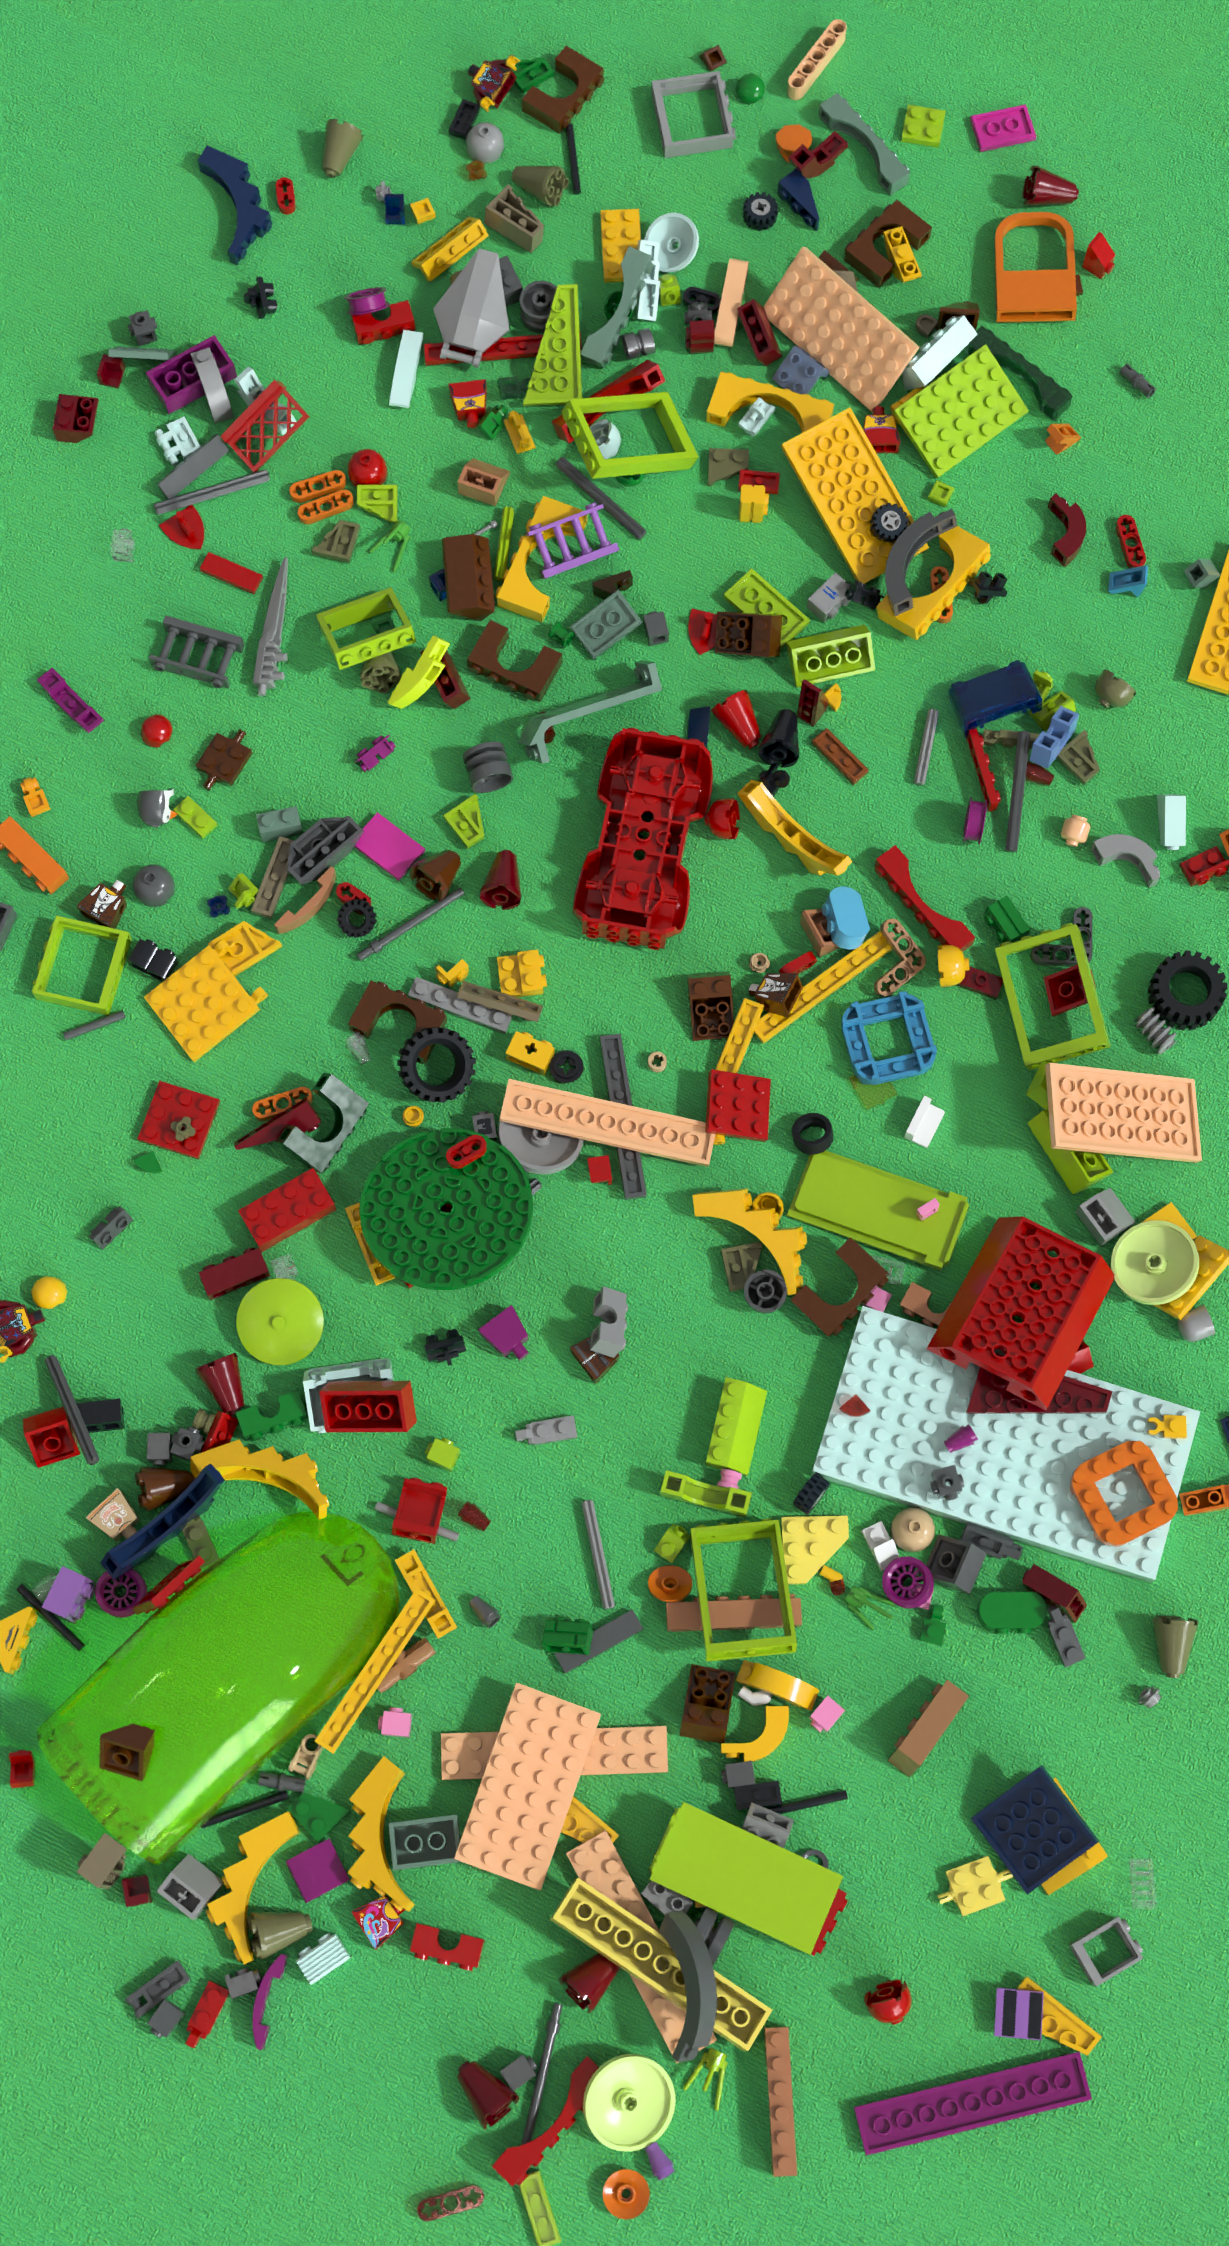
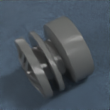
[463,741,513,793]

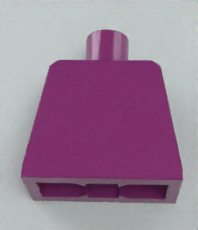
[478,1305,529,1361]

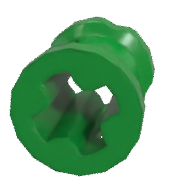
[548,621,575,648]

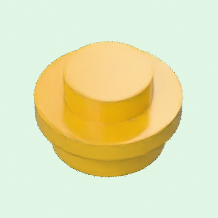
[403,1106,424,1127]

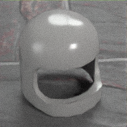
[1177,1304,1215,1342]

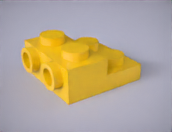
[497,949,547,997]

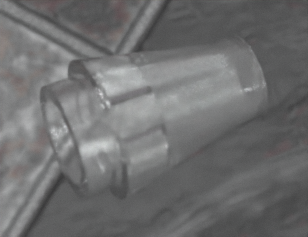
[344,1032,372,1065]

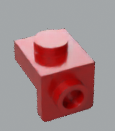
[9,1750,36,1788]

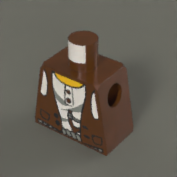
[77,880,127,929]
[749,973,803,1017]

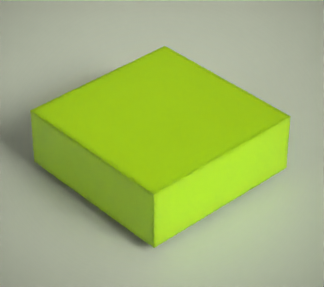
[928,480,954,507]

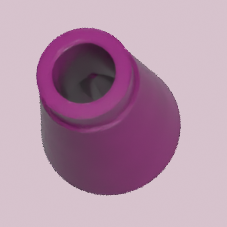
[944,1424,978,1453]

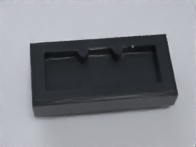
[449,99,481,140]

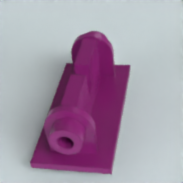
[354,735,396,772]

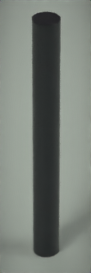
[566,124,581,195]
[16,1584,85,1651]
[199,1790,289,1829]
[767,1790,848,1814]

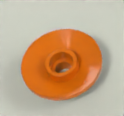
[648,1565,692,1602]
[603,2169,650,2219]

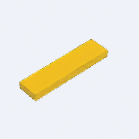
[715,998,764,1073]

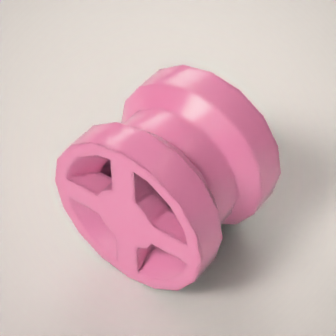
[717,1469,742,1489]

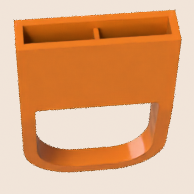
[994,212,1077,322]

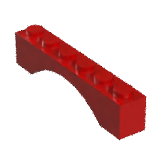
[551,359,665,443]
[874,845,975,952]
[492,2056,599,2187]

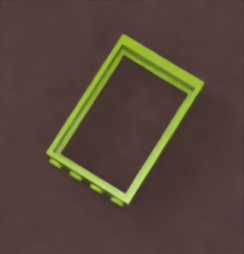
[561,392,699,479]
[995,923,1111,1071]
[690,1518,797,1662]

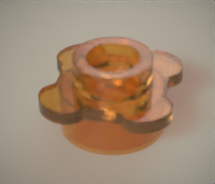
[466,160,487,181]

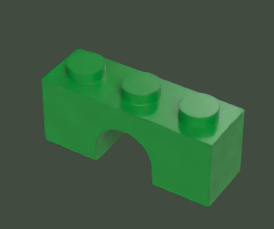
[236,1390,309,1442]

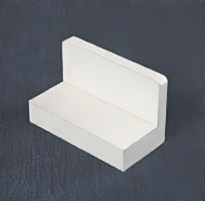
[904,1096,945,1148]

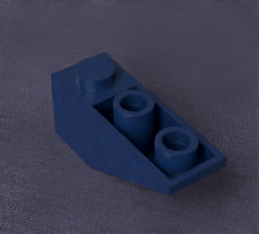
[777,169,819,231]

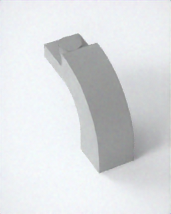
[191,348,234,424]
[1091,834,1160,888]

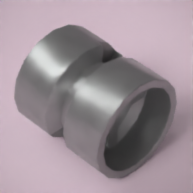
[622,328,655,360]

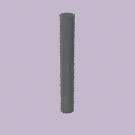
[63,1010,126,1041]

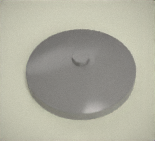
[498,1121,584,1174]

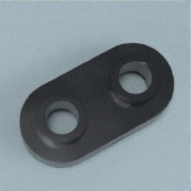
[683,287,721,314]

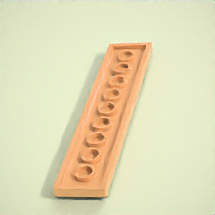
[499,1079,715,1167]
[441,1726,668,1780]
[566,1831,717,2063]

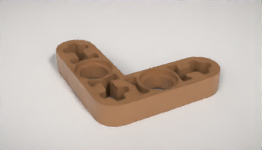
[874,918,926,996]

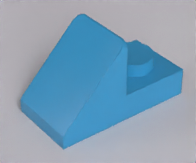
[1108,565,1148,597]

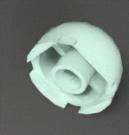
[590,419,621,459]

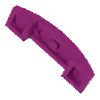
[37,667,104,734]
[253,1954,288,2050]

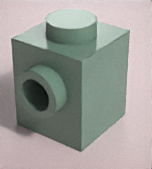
[1184,558,1220,588]

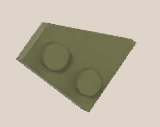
[708,448,749,486]
[312,520,360,563]
[1056,730,1100,785]
[721,1242,762,1292]

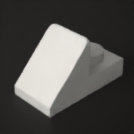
[861,1521,899,1571]

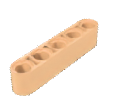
[787,19,847,100]
[714,258,749,347]

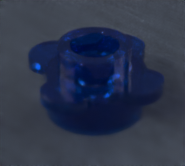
[207,895,230,918]

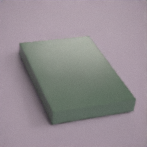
[109,346,175,360]
[570,590,643,660]

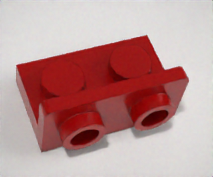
[1179,846,1229,887]

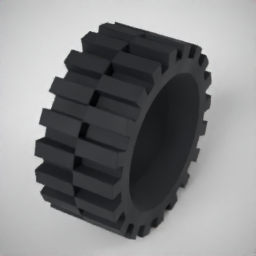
[1148,951,1227,1030]
[397,1027,476,1102]

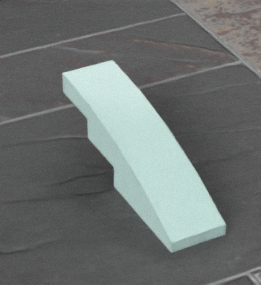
[636,240,660,321]
[389,330,423,408]

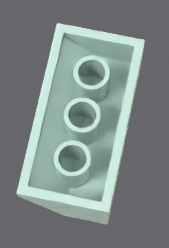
[902,315,977,391]

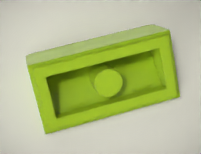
[1029,691,1076,731]

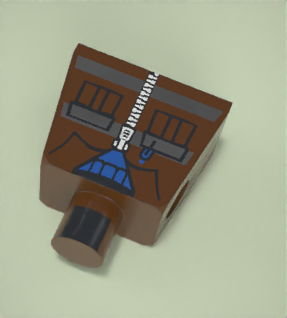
[570,1337,620,1384]

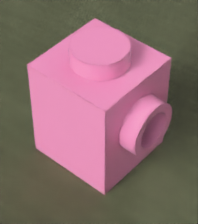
[809,1695,845,1733]
[378,1707,412,1738]

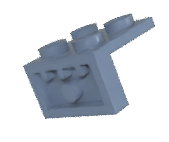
[772,345,830,395]

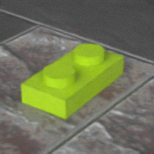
[173,796,218,839]

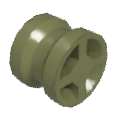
[192,1409,216,1435]

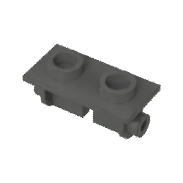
[89,1206,133,1250]

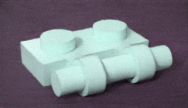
[155,417,200,466]

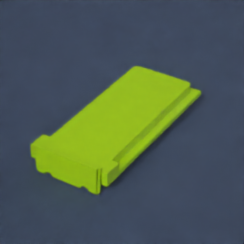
[787,1150,969,1271]
[648,1802,843,1955]

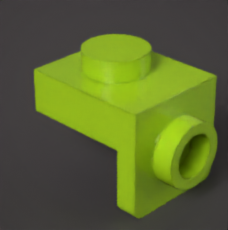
[658,274,681,306]
[1022,670,1053,706]
[228,873,258,908]
[654,1524,690,1563]

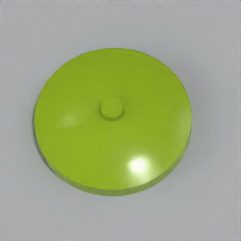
[236,1278,324,1365]

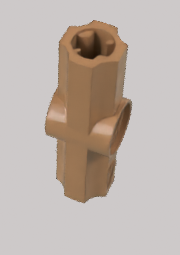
[378,1637,436,1694]

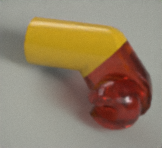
[819,1565,845,1596]

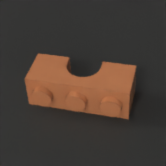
[900,1282,951,1328]

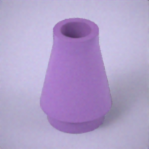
[645,2142,675,2181]

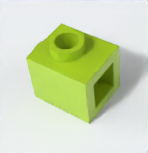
[425,1437,461,1472]

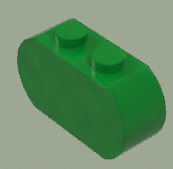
[977,1592,1047,1635]

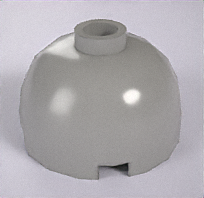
[466,122,504,164]

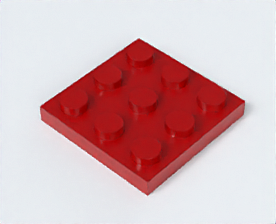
[705,1069,771,1142]
[138,1081,220,1160]
[132,1555,205,1615]

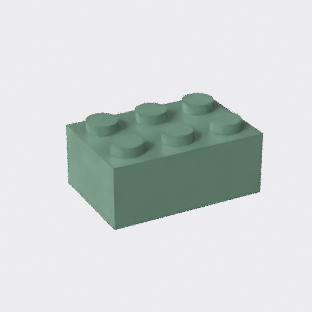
[389,1814,461,1871]

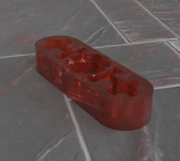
[417,2185,485,2221]

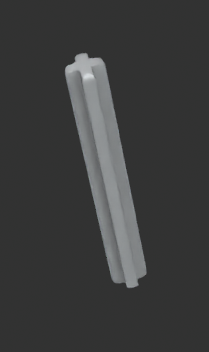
[582,1500,615,1609]

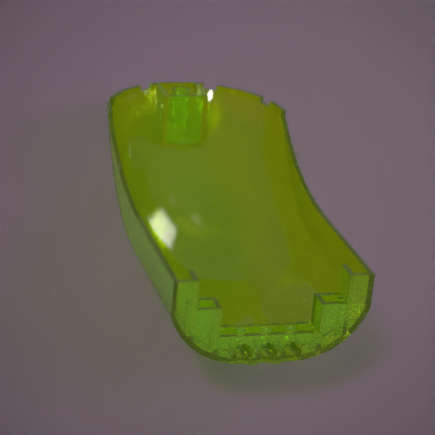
[36,1512,400,1865]

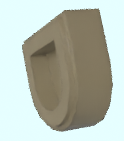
[915,314,938,339]

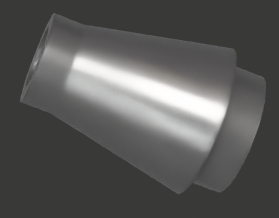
[469,1595,501,1629]

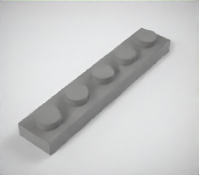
[408,977,513,1034]

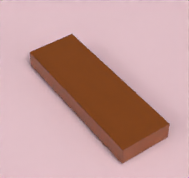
[812,728,869,785]

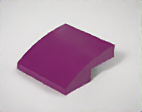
[286,1838,349,1904]

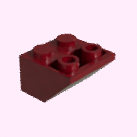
[52,394,99,443]

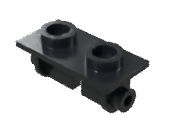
[845,580,885,610]

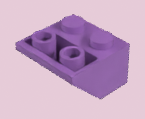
[42,1566,95,1624]

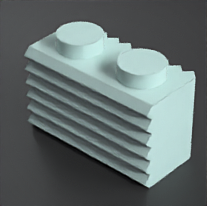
[296,1933,351,1985]

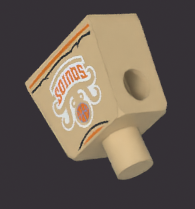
[86,1488,140,1541]

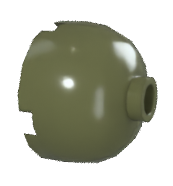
[1095,669,1137,708]

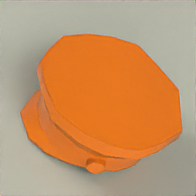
[775,124,812,163]

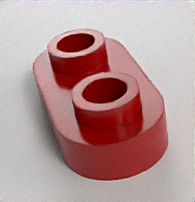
[446,1135,487,1169]

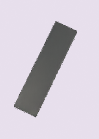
[156,434,229,499]
[554,1609,643,1674]

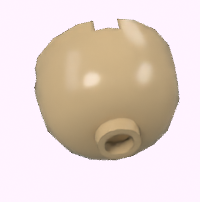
[890,1507,935,1553]

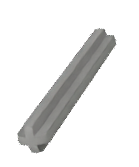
[914,709,939,785]

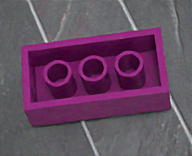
[146,335,237,414]

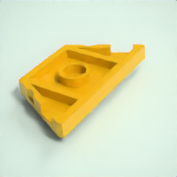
[208,921,283,976]

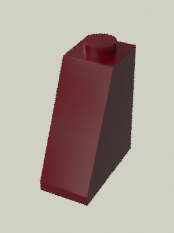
[1022,1564,1087,1623]

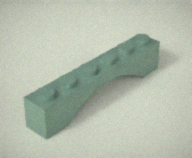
[818,93,910,196]
[580,246,653,369]

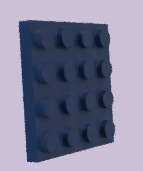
[971,1765,1099,1894]

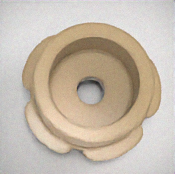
[749,953,770,973]

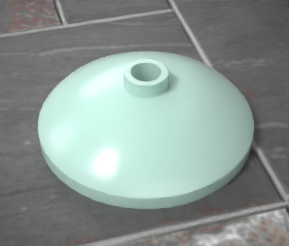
[644,213,699,273]

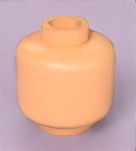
[1061,815,1090,847]

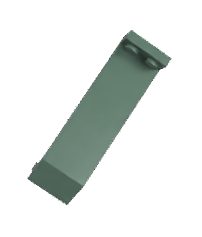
[518,660,662,764]

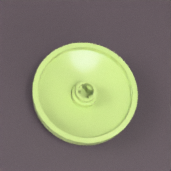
[1111,1220,1199,1305]
[583,2054,675,2152]

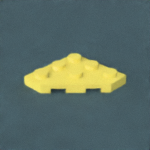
[781,1516,849,1585]

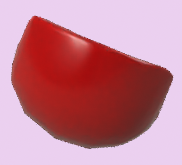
[141,714,173,747]

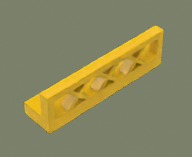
[411,217,489,282]

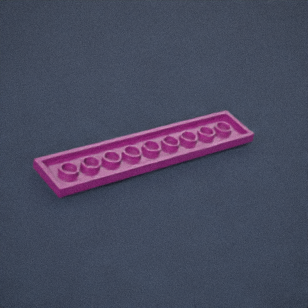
[854,2051,1092,2156]

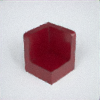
[97,354,126,388]
[122,1875,152,1907]

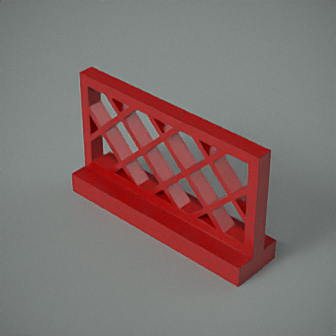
[220,380,310,473]

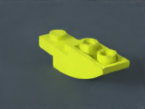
[387,635,450,709]

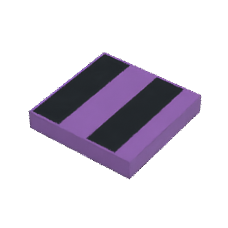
[994,1987,1044,2040]

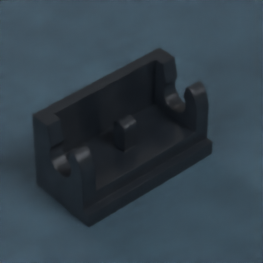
[77,1398,125,1433]

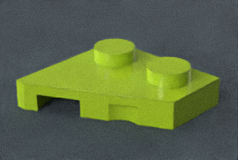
[357,485,398,524]
[443,793,484,849]

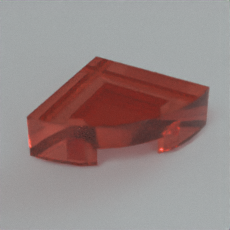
[839,1394,871,1417]

